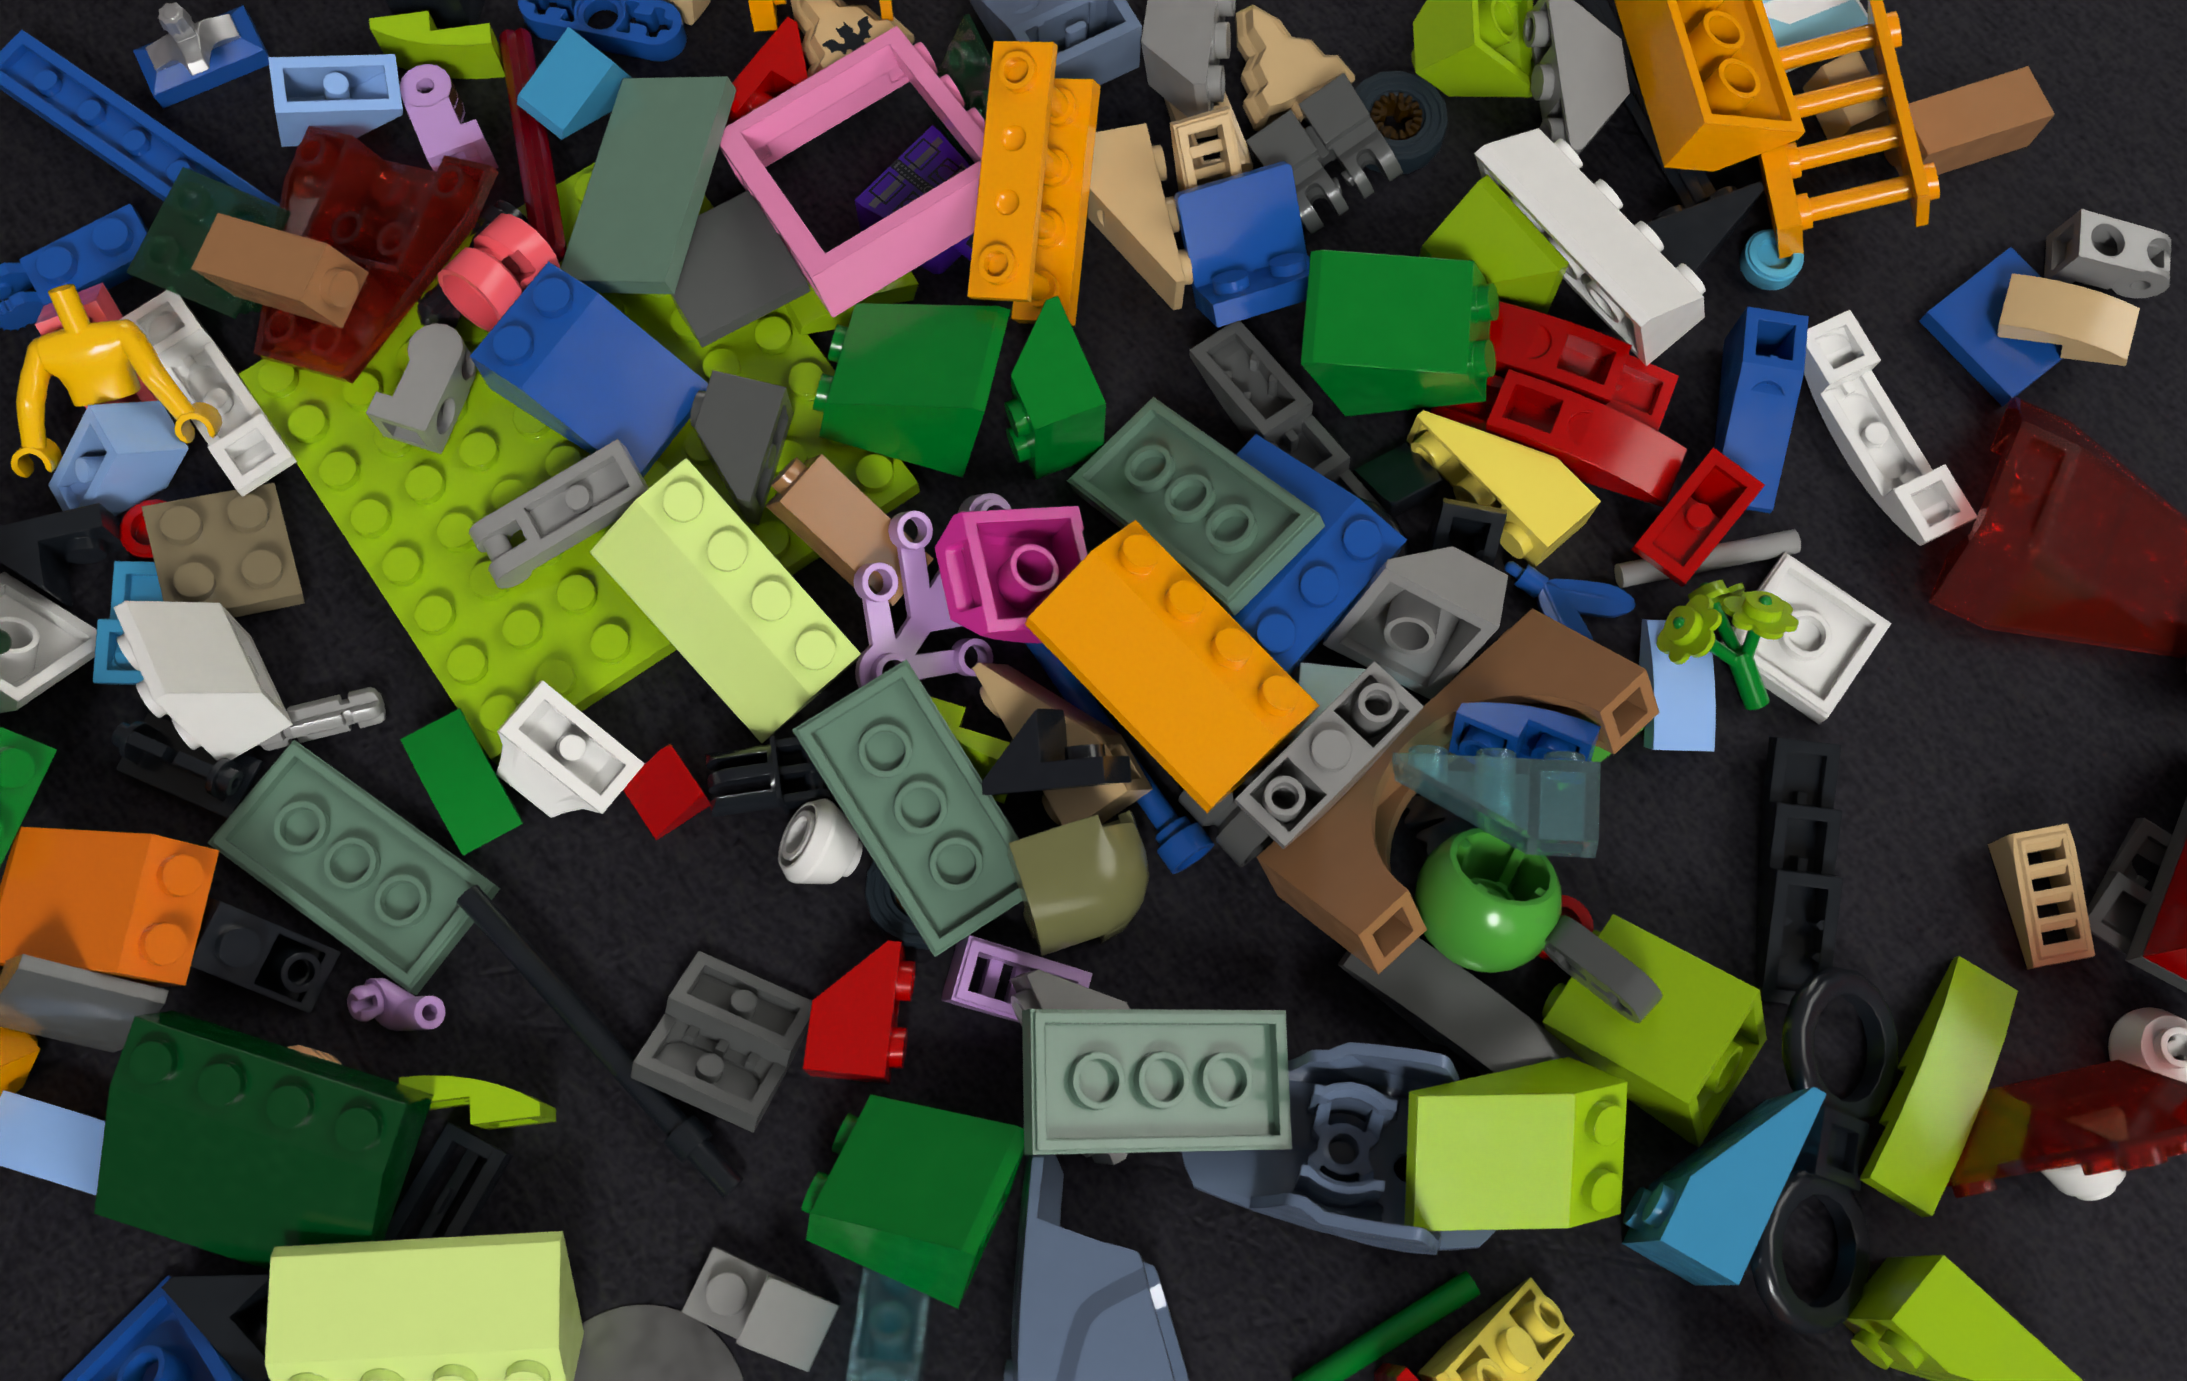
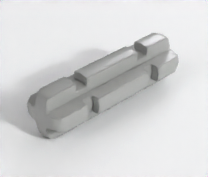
[258,687,386,751]

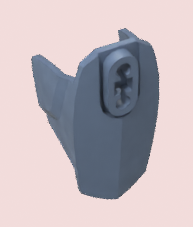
[1181,1042,1496,1255]
[1004,1154,1189,1381]

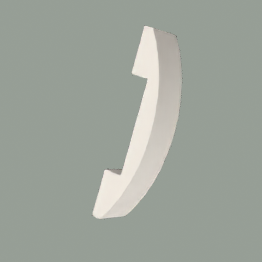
[119,286,297,497]
[1804,310,1977,546]

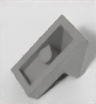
[682,1247,840,1372]

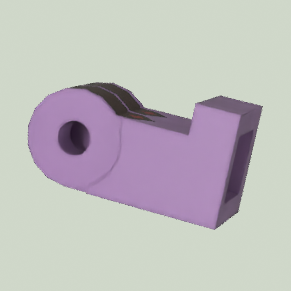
[400,64,499,189]

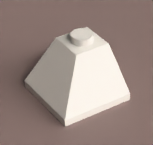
[0,572,97,713]

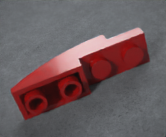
[1489,301,1679,431]
[1430,369,1687,508]

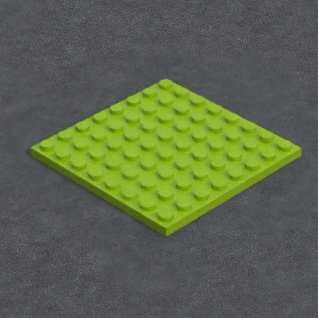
[238,163,920,766]

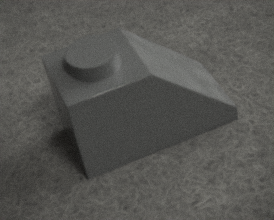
[690,370,794,525]

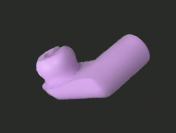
[347,978,445,1031]

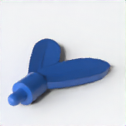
[1505,561,1635,641]

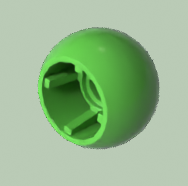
[1414,828,1562,973]

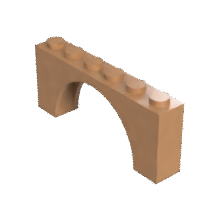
[1257,608,1660,975]

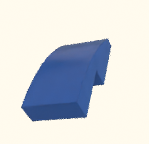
[1448,702,1601,784]

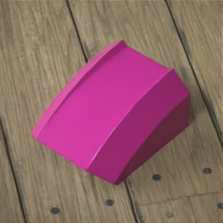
[935,506,1088,643]

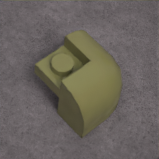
[1007,810,1150,956]

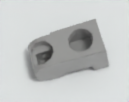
[2044,209,2171,298]
[366,323,477,454]

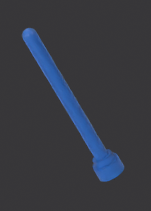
[1025,643,1214,874]

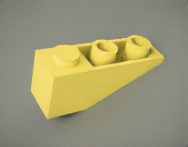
[1406,410,1601,568]

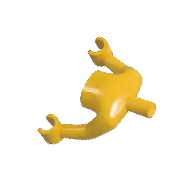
[11,284,222,478]

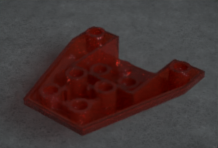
[254,126,498,384]
[1929,397,2187,658]
[1946,1059,2187,1198]

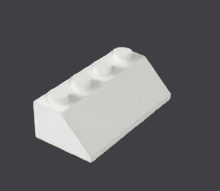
[1474,128,1706,366]

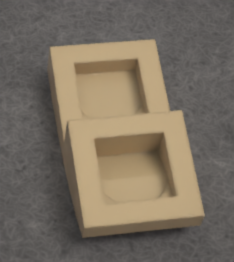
[1998,273,2140,366]

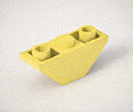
[1417,1277,1574,1381]

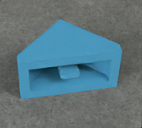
[516,27,632,140]

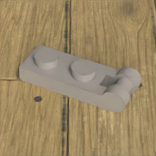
[469,439,649,589]

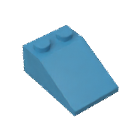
[1622,1087,1826,1286]

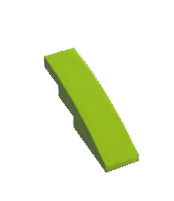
[1860,956,2018,1217]

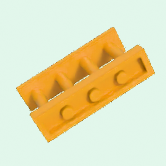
[1757,0,1940,259]
[967,41,1101,326]

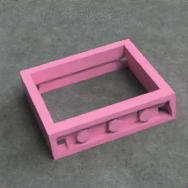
[719,26,985,318]

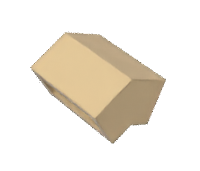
[1803,51,1889,140]

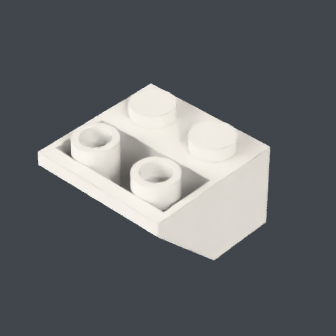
[113,601,293,761]

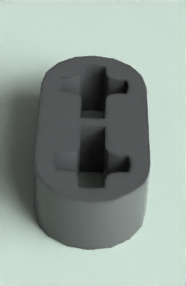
[1544,915,1663,1023]

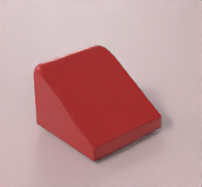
[623,743,710,840]

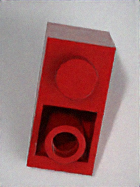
[803,940,916,1084]

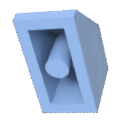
[268,54,403,147]
[48,401,189,516]

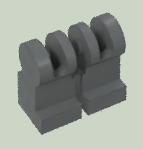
[1246,73,1403,235]

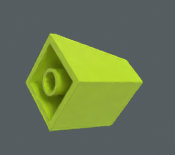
[1542,914,1767,1147]

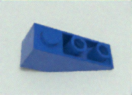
[1714,306,1809,513]

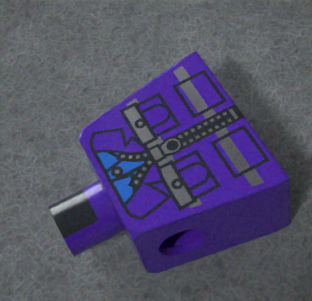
[855,125,974,274]

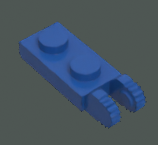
[0,203,164,331]

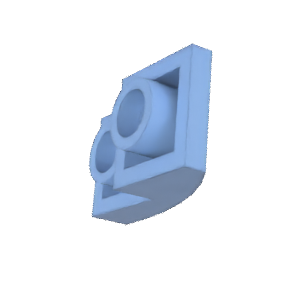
[1639,619,1716,752]
[0,1090,105,1196]

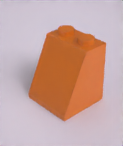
[0,827,219,987]

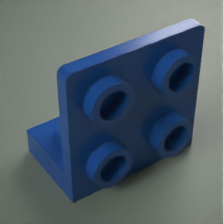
[1174,161,1310,328]

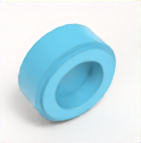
[1739,229,1804,290]

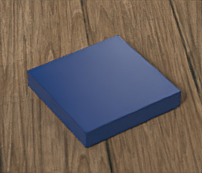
[1919,247,2064,407]

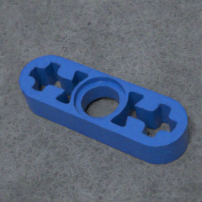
[518,0,687,62]

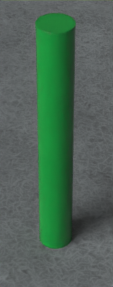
[1291,1271,1480,1381]

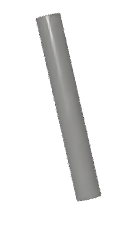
[1614,529,1801,588]

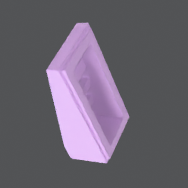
[941,935,1093,1023]

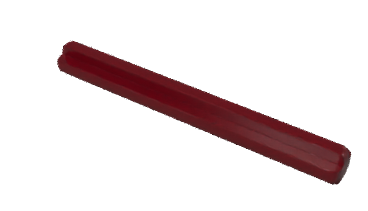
[499,27,567,263]

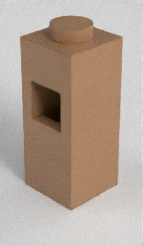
[1884,66,2055,176]
[191,213,369,329]
[766,454,933,607]

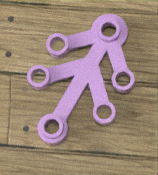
[853,493,1011,688]

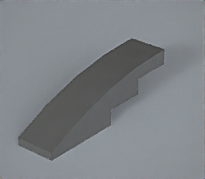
[1189,321,1388,513]
[1337,938,1591,1075]

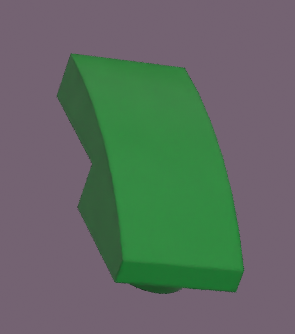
[400,708,523,856]

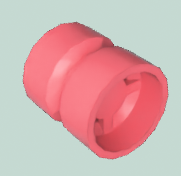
[438,213,560,332]

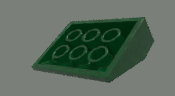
[94,1010,434,1271]

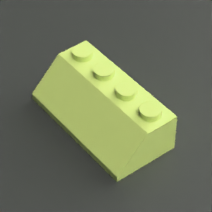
[590,458,861,744]
[265,1231,584,1381]

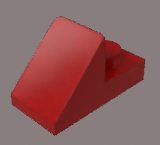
[725,17,808,127]
[1632,447,1765,587]

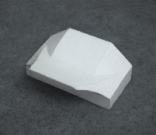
[496,680,645,818]

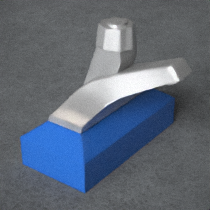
[133,3,269,109]

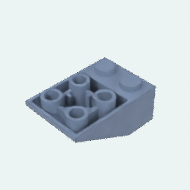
[969,0,1142,85]

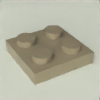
[141,483,305,618]

